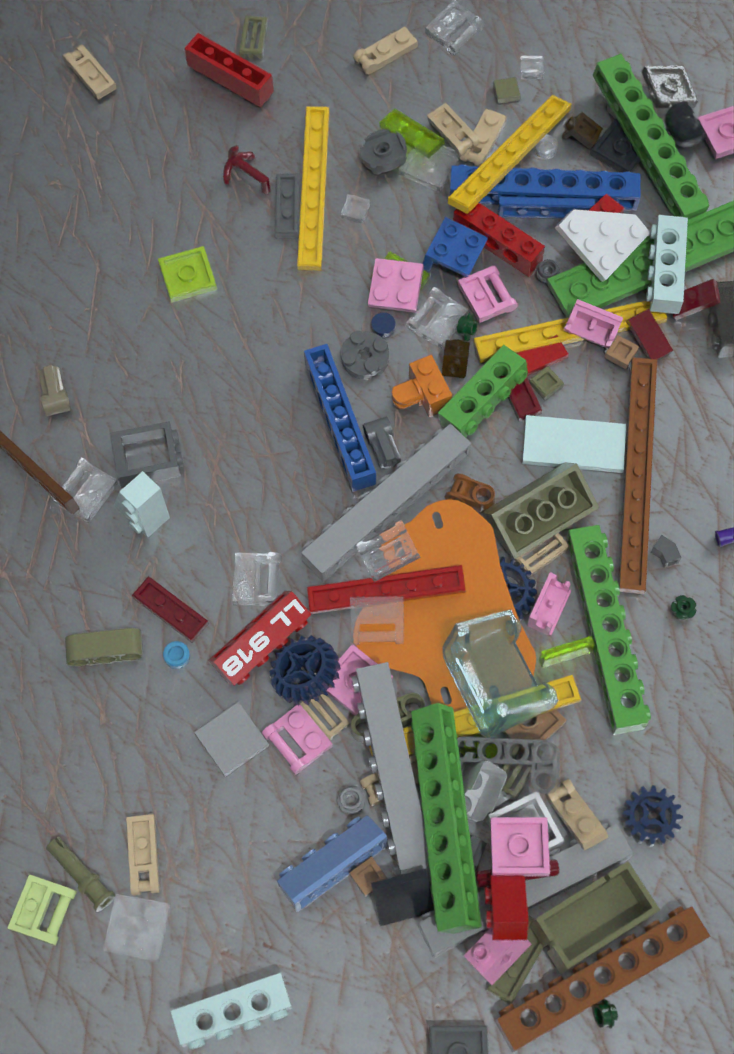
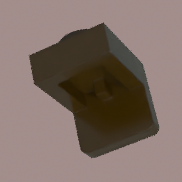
[442,339,470,378]

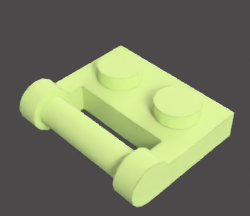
[8,874,77,946]

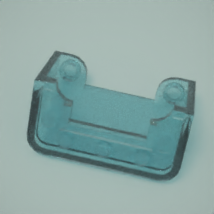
[443,609,559,738]

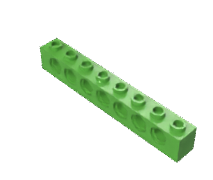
[593,54,710,219]
[566,525,651,735]
[411,703,482,934]

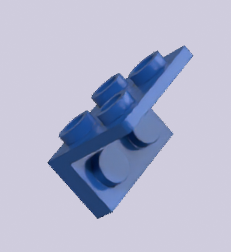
[422,217,488,277]

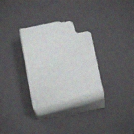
[462,761,507,822]

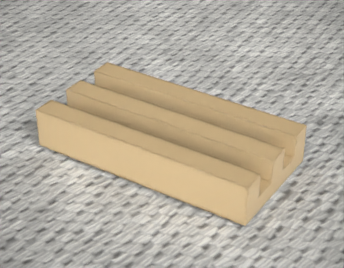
[515,533,570,576]
[300,694,350,740]

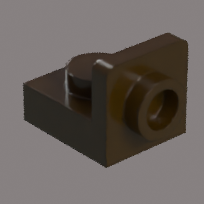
[562,112,603,149]

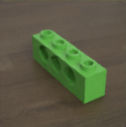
[438,345,528,438]

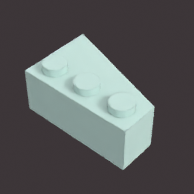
[114,471,170,538]

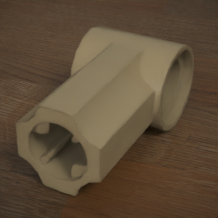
[38,365,71,417]

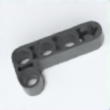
[457,737,560,794]

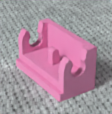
[564,299,623,349]
[527,572,572,637]

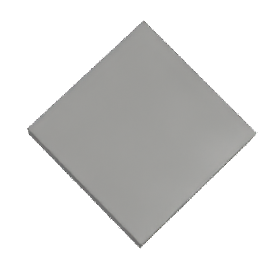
[194,702,269,777]

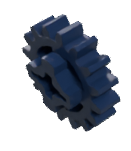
[622,785,683,847]

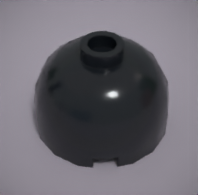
[664,99,706,148]

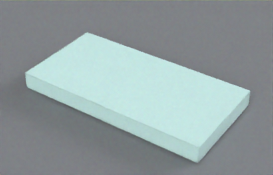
[522,415,626,473]

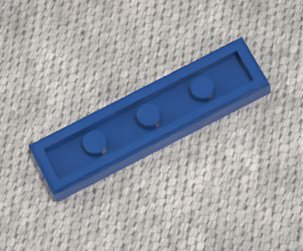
[498,197,595,219]

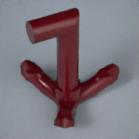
[223,145,271,194]

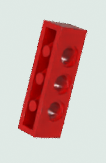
[453,203,545,277]

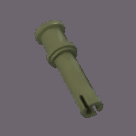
[46,837,116,912]

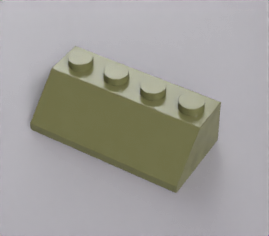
[481,462,599,559]

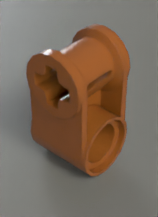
[445,473,495,514]

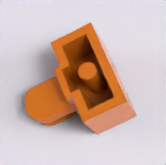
[392,354,452,417]

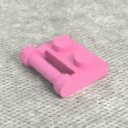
[458,266,518,323]
[261,705,333,775]

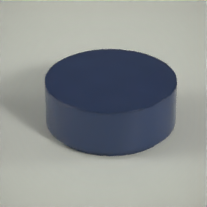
[371,312,396,338]

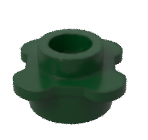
[457,312,478,341]

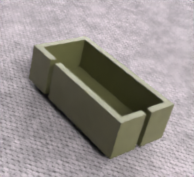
[530,861,660,974]

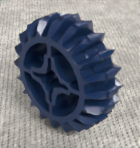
[500,556,537,621]
[269,635,341,706]

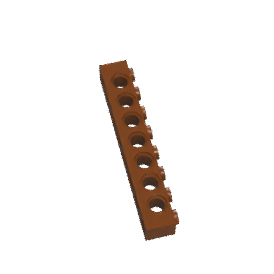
[495,906,710,1053]

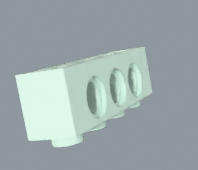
[646,215,688,314]
[171,973,292,1050]

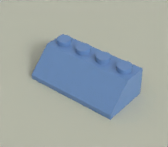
[277,815,387,913]

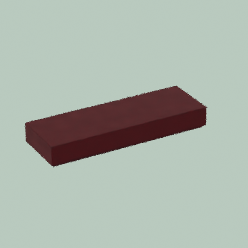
[132,576,209,643]

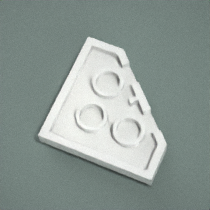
[554,210,651,282]

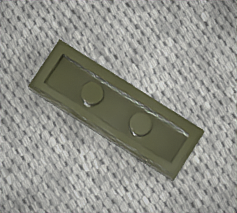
[486,916,544,1005]

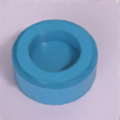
[163,641,190,669]

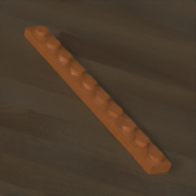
[619,357,657,594]

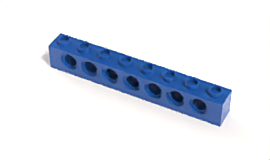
[450,165,641,211]

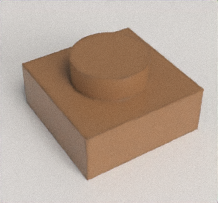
[605,335,639,369]
[349,857,388,897]

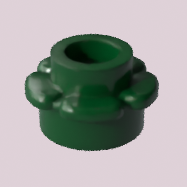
[671,595,697,620]
[593,999,618,1029]

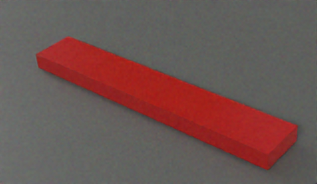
[307,565,466,614]

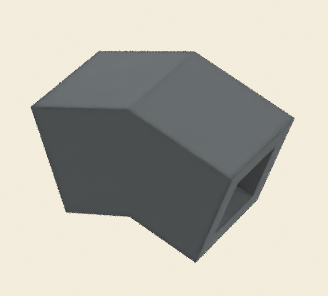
[651,535,682,568]

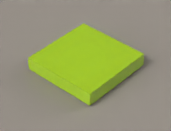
[158,246,217,303]

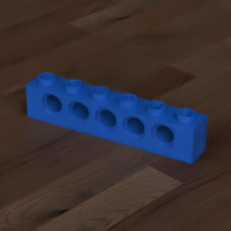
[304,344,376,492]

